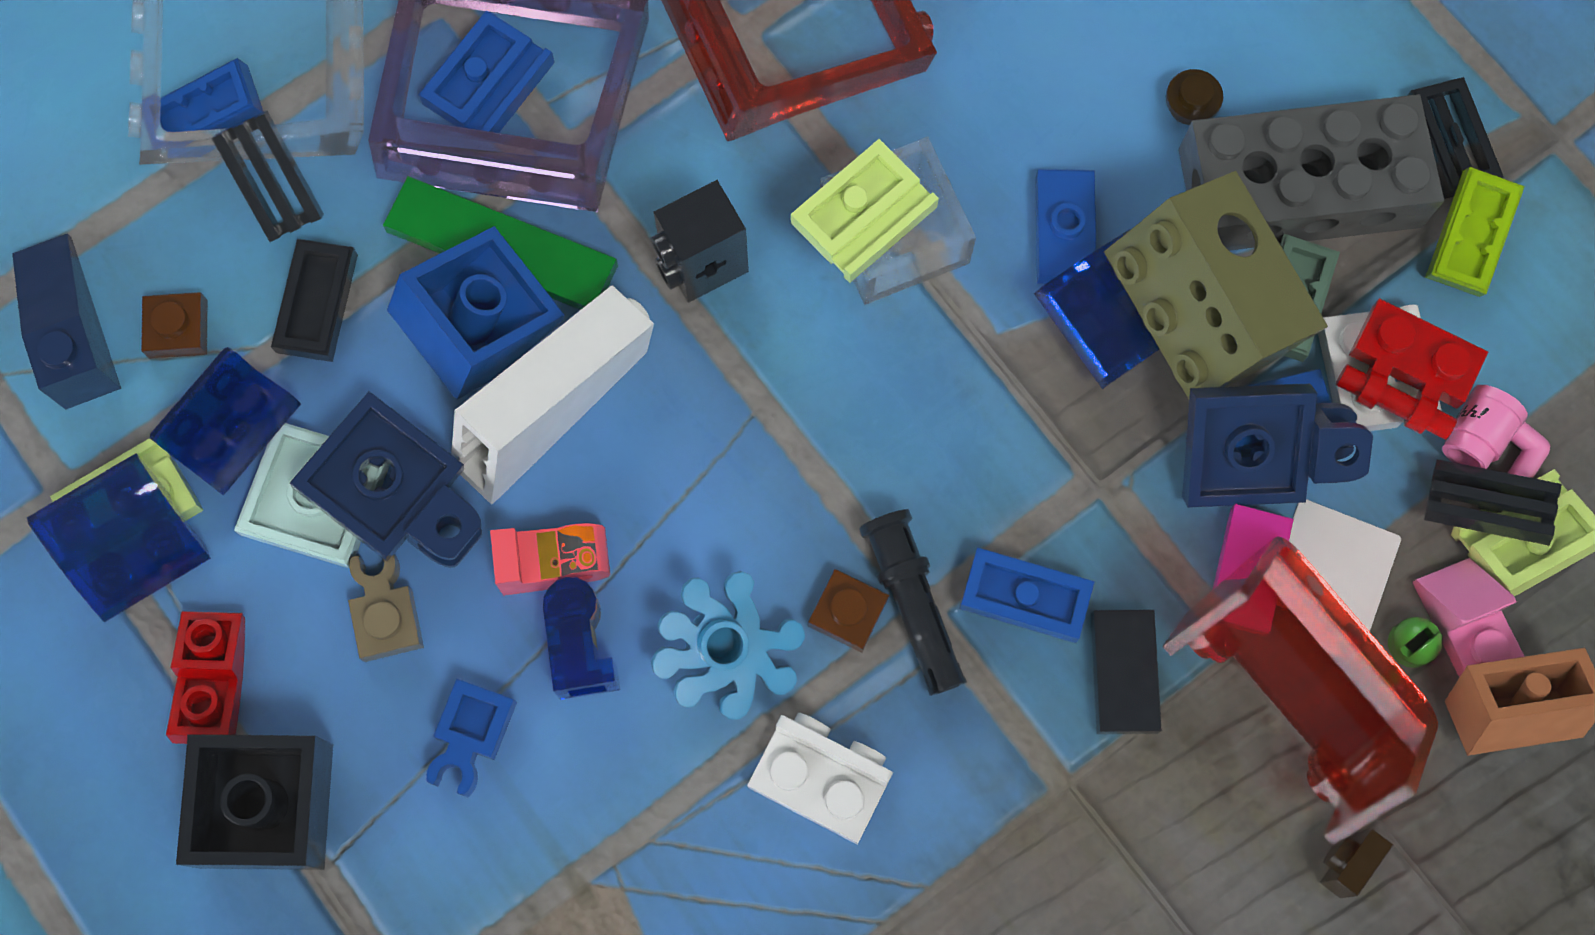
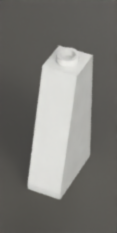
[451,285,654,505]

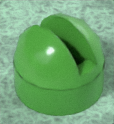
[1388,617,1442,668]

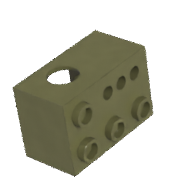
[1104,171,1328,399]

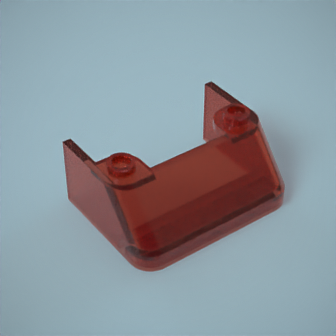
[1162,537,1438,846]

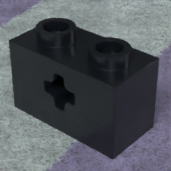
[650,179,749,303]

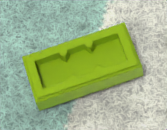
[1425,167,1525,297]

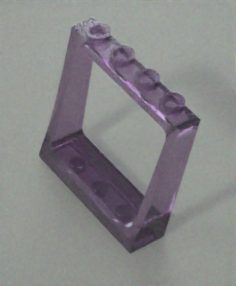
[368,0,649,212]

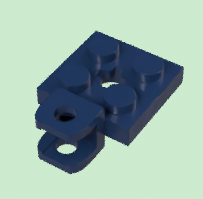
[1182,383,1373,508]
[289,391,482,568]

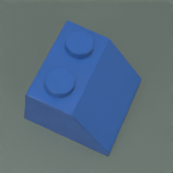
[387,226,565,400]

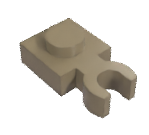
[348,554,424,662]

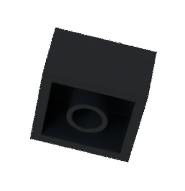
[176,734,333,870]

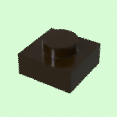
[1319,829,1393,898]

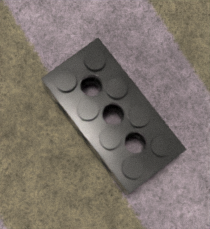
[1178,94,1444,251]

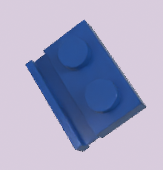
[418,10,555,147]

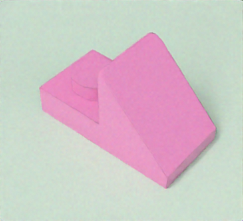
[1412,558,1525,678]

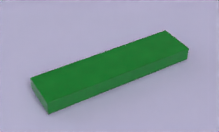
[383,176,618,310]

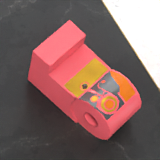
[490,523,610,596]

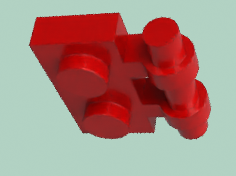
[1335,298,1489,440]

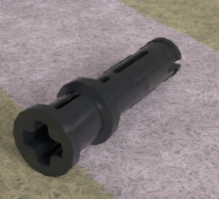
[859,509,967,696]

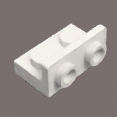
[747,713,893,845]

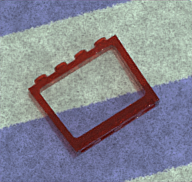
[661,0,937,142]

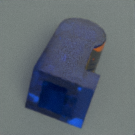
[543,577,620,700]

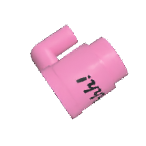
[1442,385,1550,478]

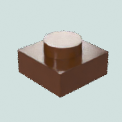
[141,292,208,359]
[808,569,889,653]

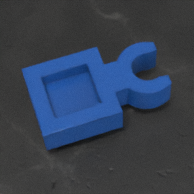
[426,678,517,798]

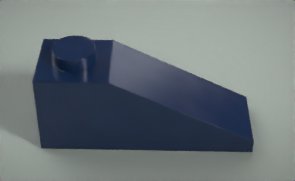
[12,233,121,410]

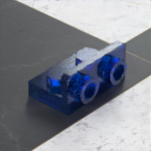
[150,347,301,496]

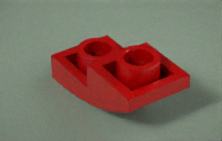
[166,611,245,744]

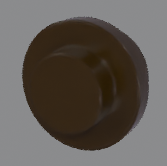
[1165,69,1223,125]

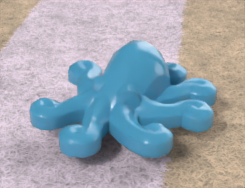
[651,571,805,720]

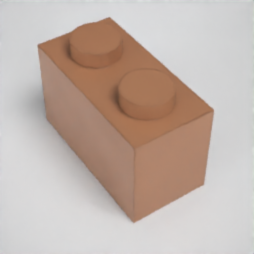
[1445,648,1595,756]

